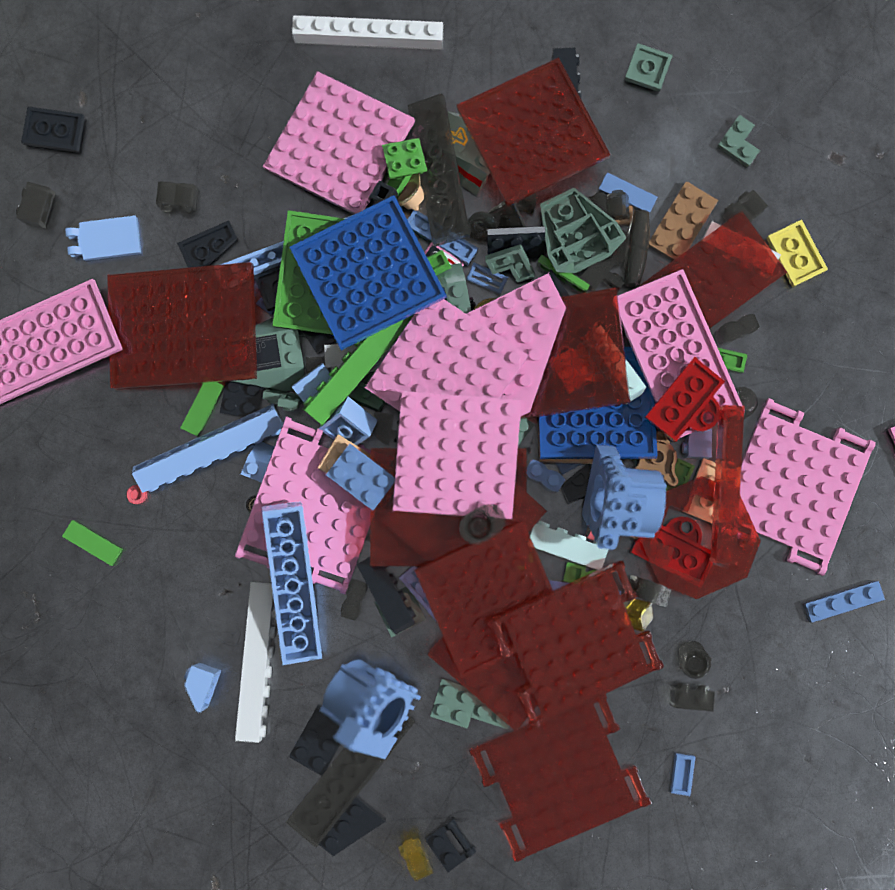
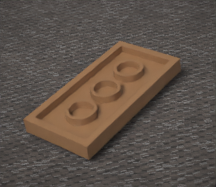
[647,181,718,265]

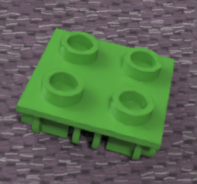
[382,138,427,179]

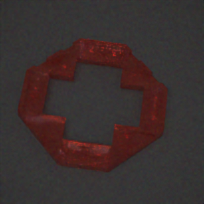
[638,476,761,599]

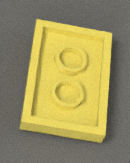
[767,220,828,287]

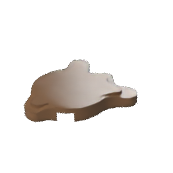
[634,431,678,487]

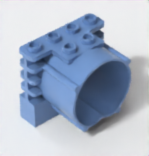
[582,445,666,549]
[320,660,421,759]

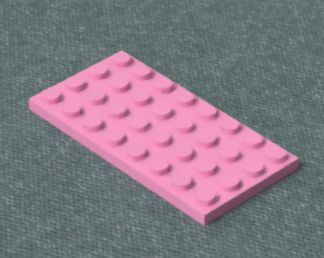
[611,269,745,441]
[0,279,123,404]

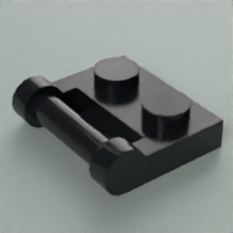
[425,818,476,872]

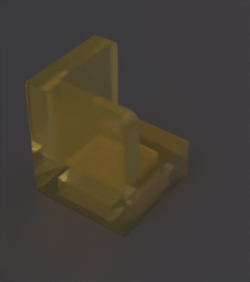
[623,599,653,632]

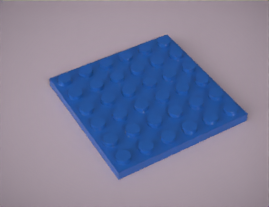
[290,195,447,350]
[538,347,658,459]

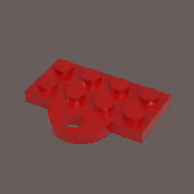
[644,357,725,442]
[630,516,717,588]

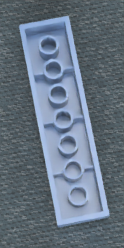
[261,501,322,665]

